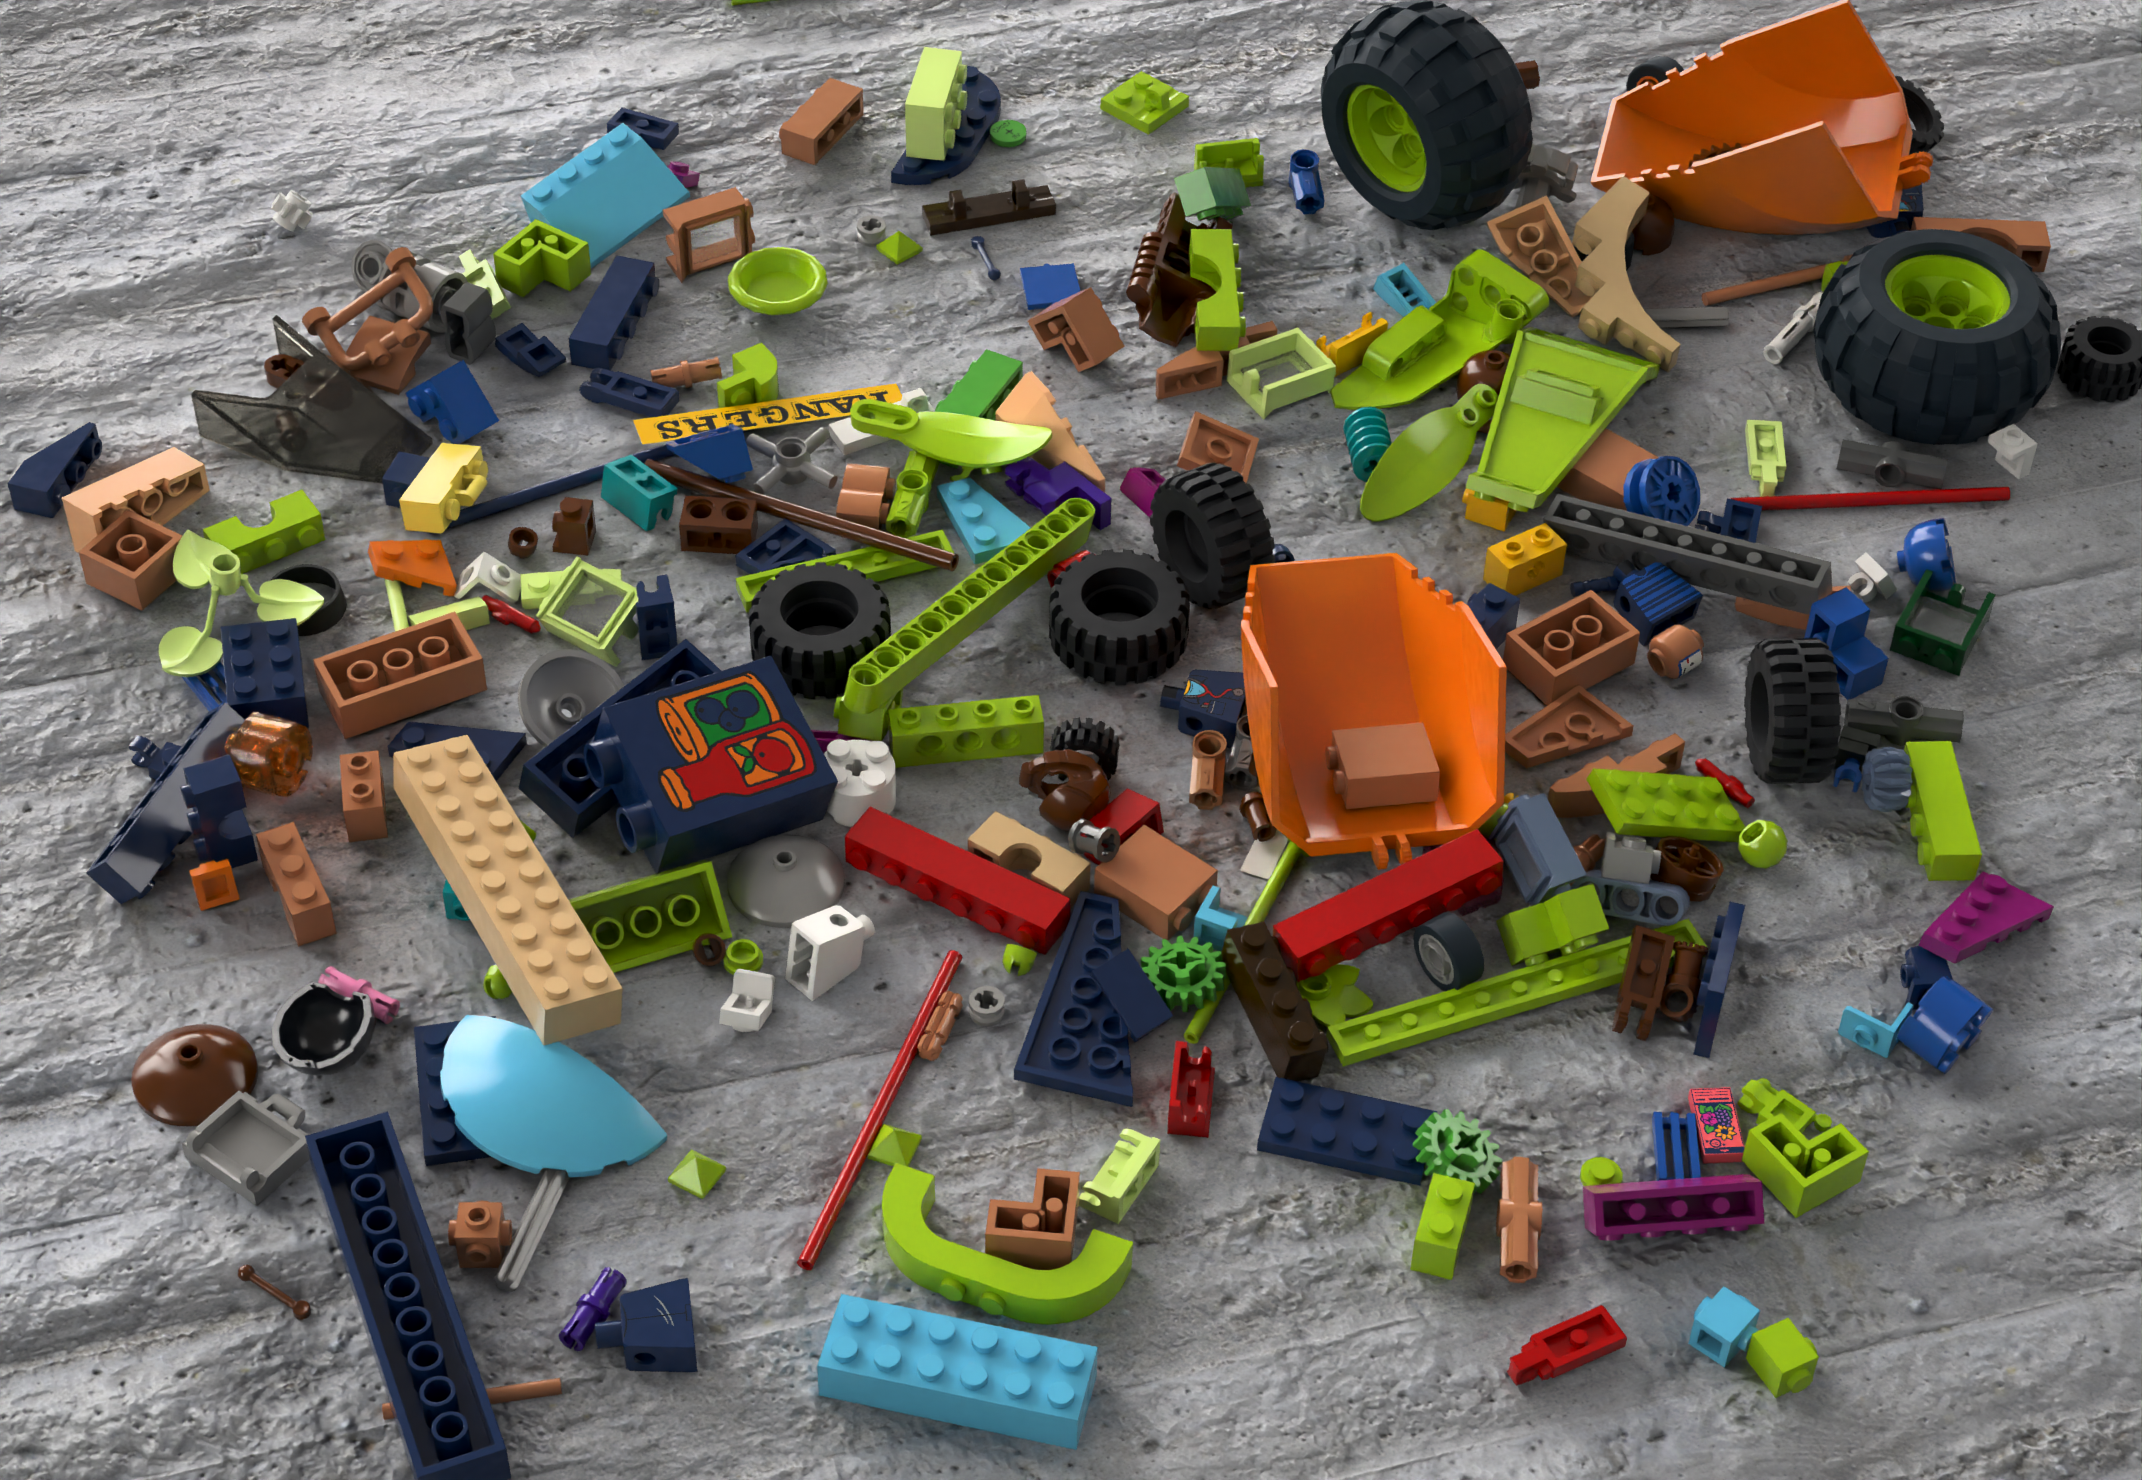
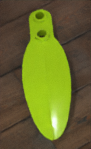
[1360,384,1498,522]
[850,399,1053,468]

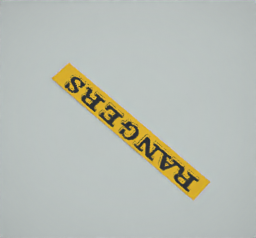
[633,383,902,445]

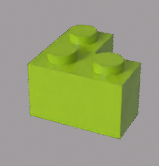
[493,219,591,297]
[1496,883,1609,967]
[1741,1112,1869,1218]

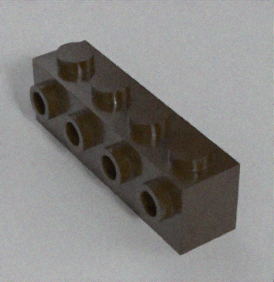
[1221,922,1328,1082]

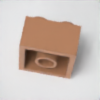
[79,510,182,611]

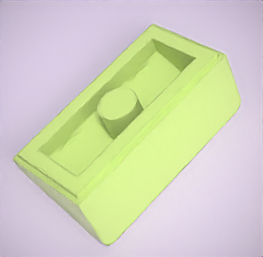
[408,596,490,630]

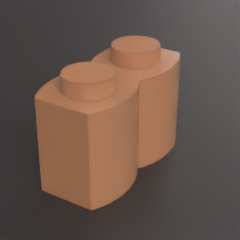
[836,463,896,530]

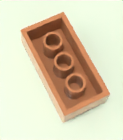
[313,611,487,739]

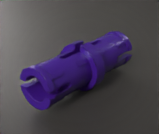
[559,1267,627,1351]

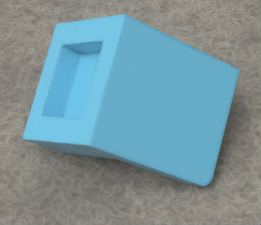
[1194,885,1247,951]

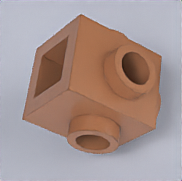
[448,1200,512,1268]

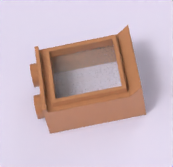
[662,187,755,283]

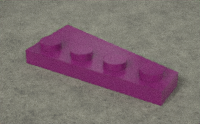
[1918,871,2054,964]

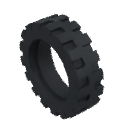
[1895,76,1944,155]

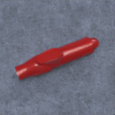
[482,595,541,634]
[1695,758,1755,808]

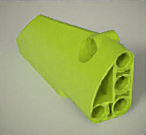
[1330,249,1550,410]

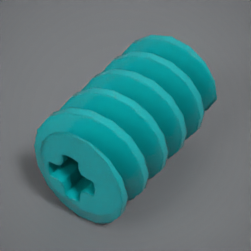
[1343,407,1392,483]

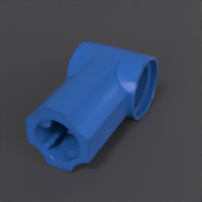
[1288,149,1324,214]

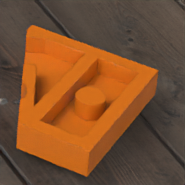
[368,539,457,596]

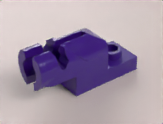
[1005,457,1112,530]

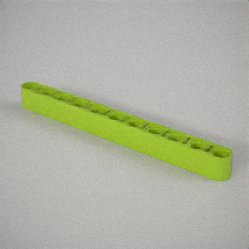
[843,498,1095,714]

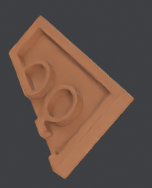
[1505,685,1634,768]

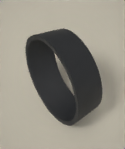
[271,564,347,636]

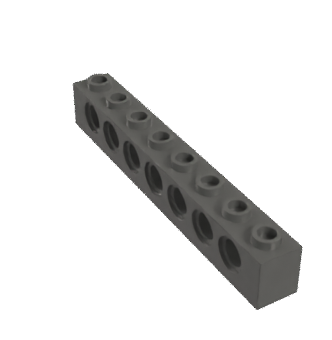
[1543,494,1832,615]

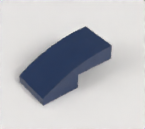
[495,323,566,377]

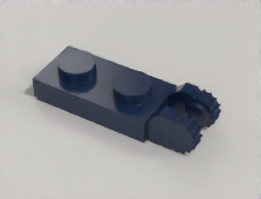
[579,367,680,417]

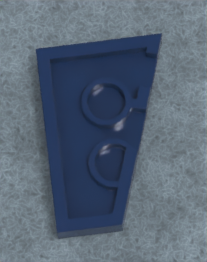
[387,722,527,782]

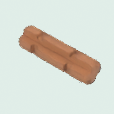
[917,991,963,1061]

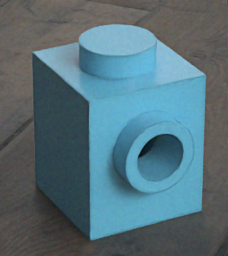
[1688,1286,1760,1368]

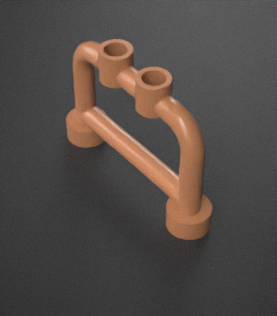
[302,247,433,371]

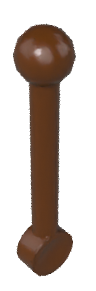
[238,1264,311,1320]

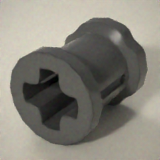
[1068,819,1120,862]

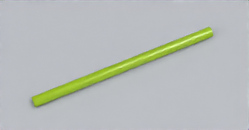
[1183,841,1303,1044]

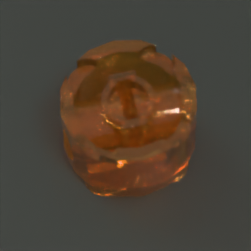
[225,712,313,797]

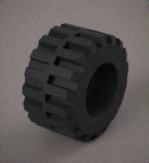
[2057,316,2142,402]

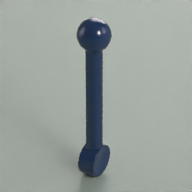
[971,236,1001,281]

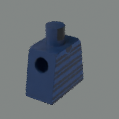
[1613,560,1703,646]

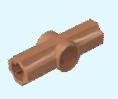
[1496,1157,1543,1283]

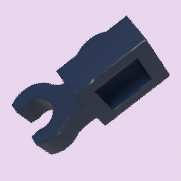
[129,736,181,780]

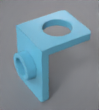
[1838,1002,1914,1058]

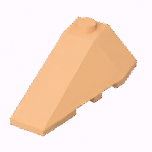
[1486,195,1592,317]
[996,371,1105,493]

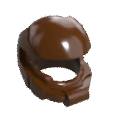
[1019,749,1111,832]

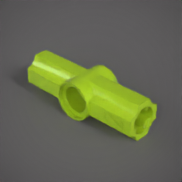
[886,450,940,538]

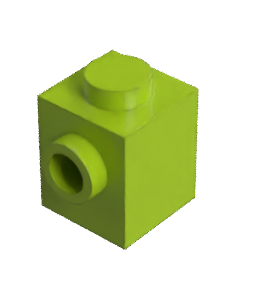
[1746,1318,1819,1398]

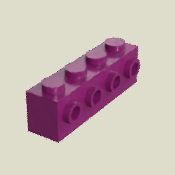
[1583,1174,1764,1241]

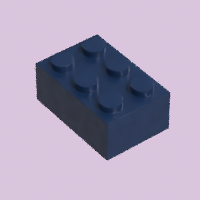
[220,618,309,734]

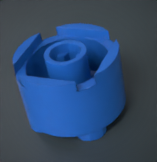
[1897,976,1993,1074]

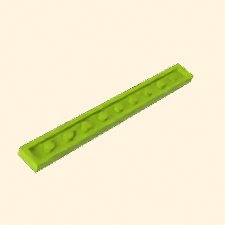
[1326,918,1707,1067]

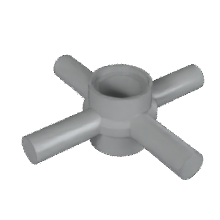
[746,427,838,494]

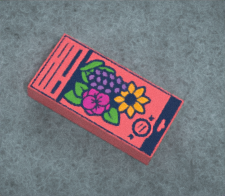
[1688,1087,1745,1164]

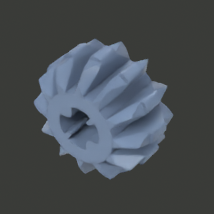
[1861,747,1913,812]

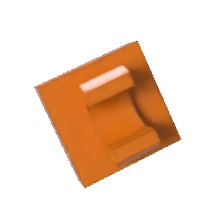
[189,859,240,911]

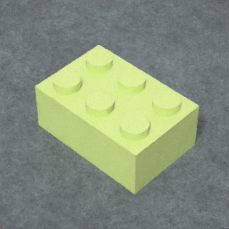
[905,47,967,161]

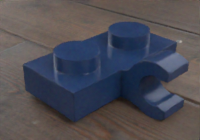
[607,107,679,150]
[1695,498,1762,543]

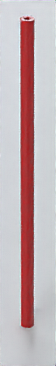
[797,950,963,1270]

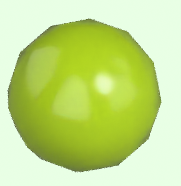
[1738,820,1788,869]

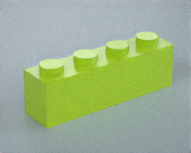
[1904,741,1982,881]

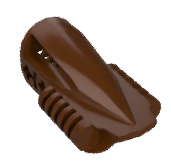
[1126,192,1233,347]

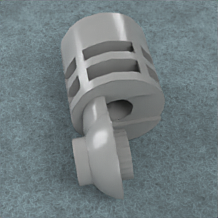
[351,240,468,333]

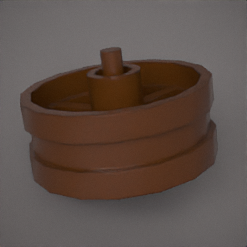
[1650,836,1724,902]

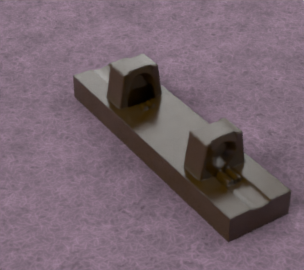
[922,179,1056,236]

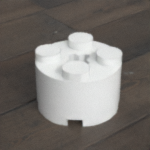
[824,739,896,827]

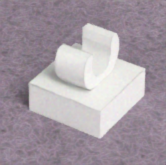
[1848,552,1897,602]

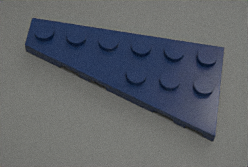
[1014,891,1133,1107]

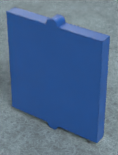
[1020,263,1080,310]

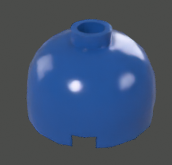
[1897,518,1956,591]

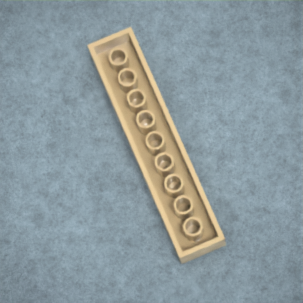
[393,735,623,1046]

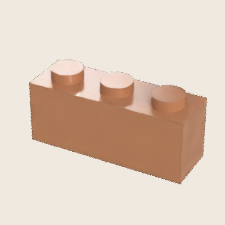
[779,78,863,165]

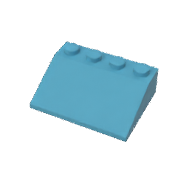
[521,123,691,269]

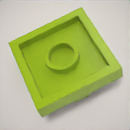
[1100,71,1189,135]

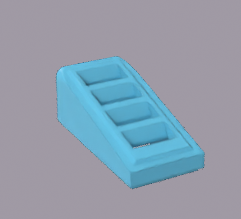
[1373,263,1437,317]

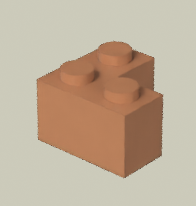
[1028,287,1124,372]
[985,1168,1080,1270]

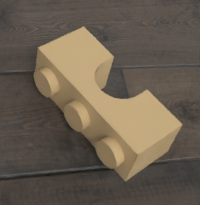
[968,811,1091,909]

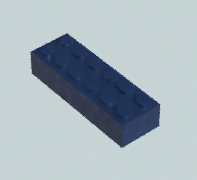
[518,639,722,838]

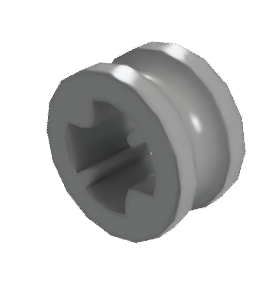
[857,215,886,247]
[969,986,1005,1027]

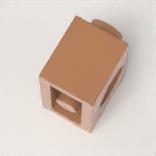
[340,750,388,843]

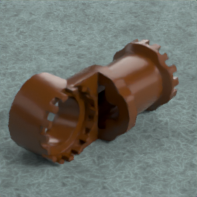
[1659,941,1708,1022]

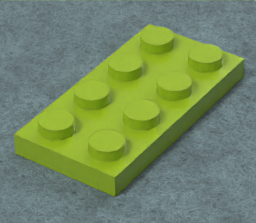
[1586,768,1745,842]

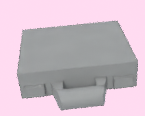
[182,1091,310,1206]

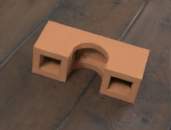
[256,822,337,947]

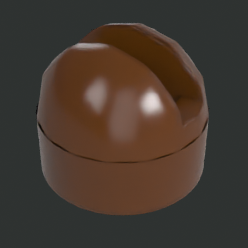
[508,527,538,559]
[692,933,726,966]

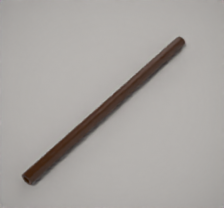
[644,459,959,571]

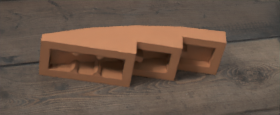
[1155,321,1277,400]

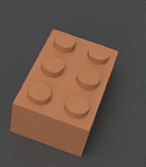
[1503,590,1640,706]

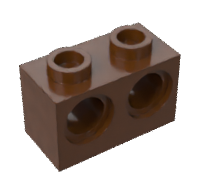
[679,495,758,554]

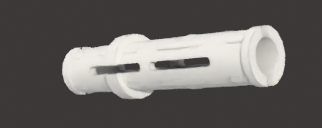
[1763,292,1823,364]

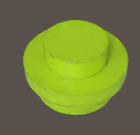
[723,939,763,975]
[1580,1157,1623,1186]

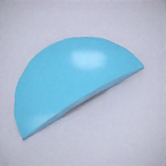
[440,1015,667,1177]

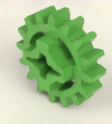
[1140,936,1227,1013]
[1413,1109,1502,1194]

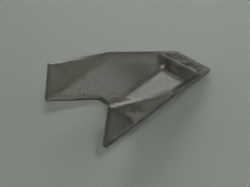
[191,315,433,484]

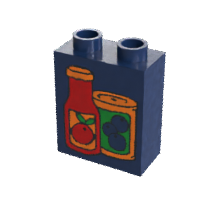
[584,656,838,874]

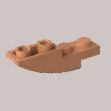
[1548,733,1685,818]

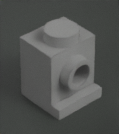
[1601,832,1661,884]

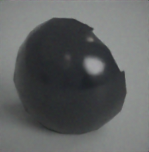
[271,982,376,1075]

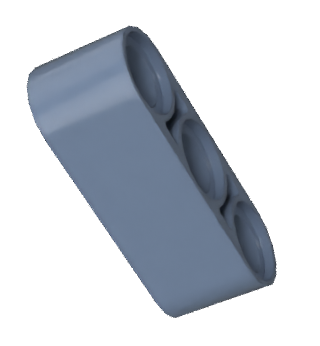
[1571,870,1690,926]

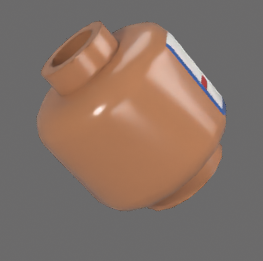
[1647,624,1704,679]

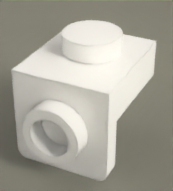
[1988,424,2038,479]
[719,969,775,1032]

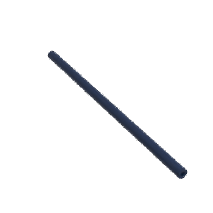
[428,429,755,534]

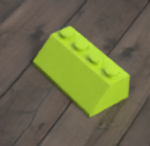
[569,860,732,973]

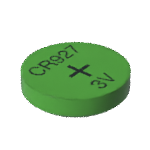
[990,120,1027,147]

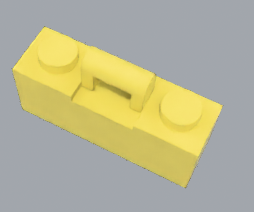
[399,443,488,534]

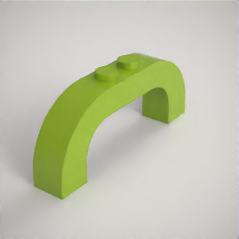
[882,1163,1133,1325]

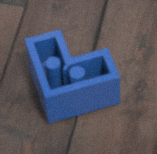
[405,360,499,444]
[1804,587,1889,700]

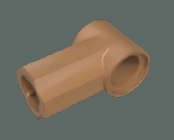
[1189,730,1227,810]

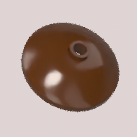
[131,1024,258,1127]

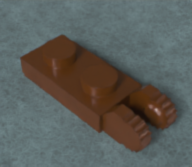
[1612,925,1675,1041]

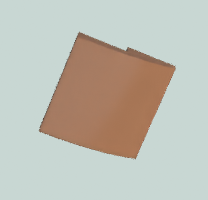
[338,316,431,395]

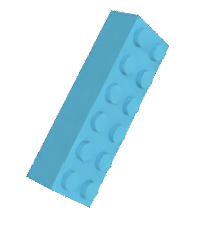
[817,1294,1098,1450]

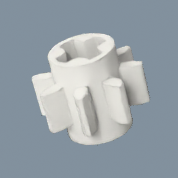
[271,190,313,232]

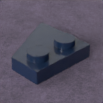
[735,518,836,575]

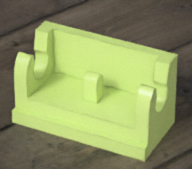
[1078,1129,1160,1224]

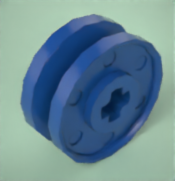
[1623,456,1700,526]

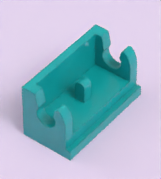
[601,454,678,532]

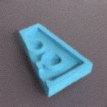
[937,477,1031,564]

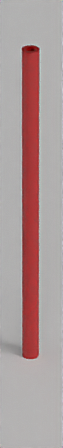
[1731,487,2010,511]

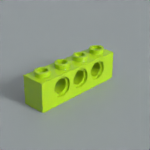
[888,695,1044,768]

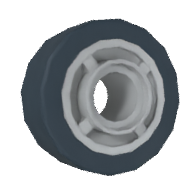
[1413,912,1484,991]

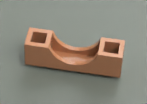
[1911,217,2051,272]

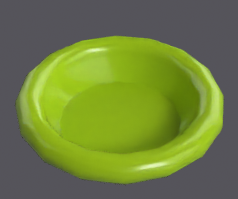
[728,247,828,315]

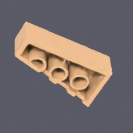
[62,447,210,553]

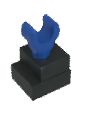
[1833,726,1881,793]

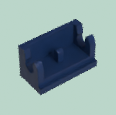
[636,574,678,661]
[1090,948,1173,1042]

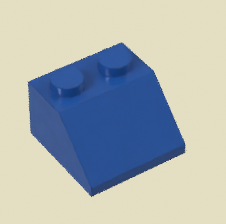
[666,424,753,483]

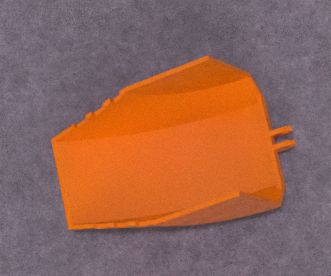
[1591,0,1934,235]
[1241,553,1507,870]

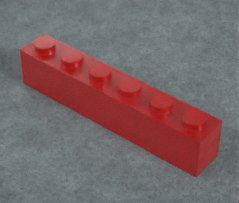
[845,806,1070,955]
[1273,829,1504,983]

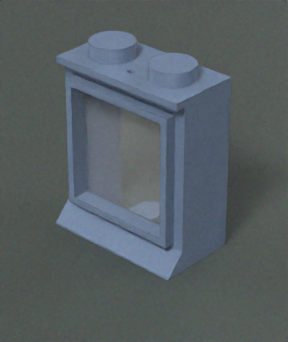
[1489,793,1587,906]

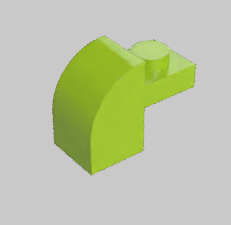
[717,342,779,408]

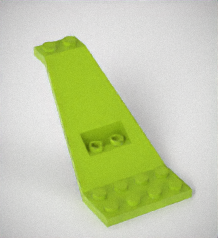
[1465,327,1661,512]

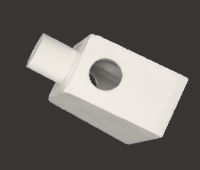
[785,905,875,1001]

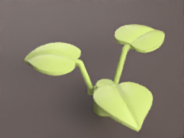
[159,530,324,677]

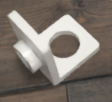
[454,552,521,603]

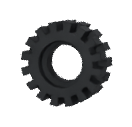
[1050,717,1120,781]

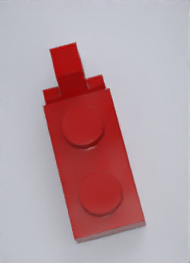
[1507,1305,1627,1386]

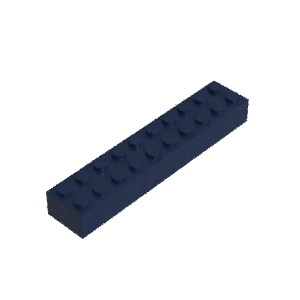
[305,1111,511,1480]

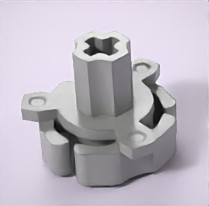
[1513,144,1578,209]

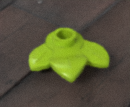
[1296,964,1374,1027]

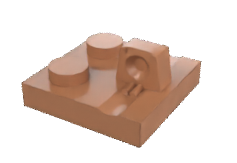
[1177,411,1259,483]

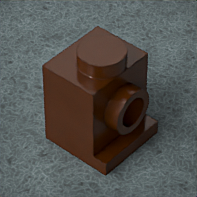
[552,497,596,556]

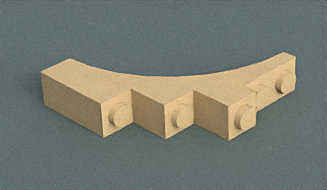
[1572,176,1681,372]

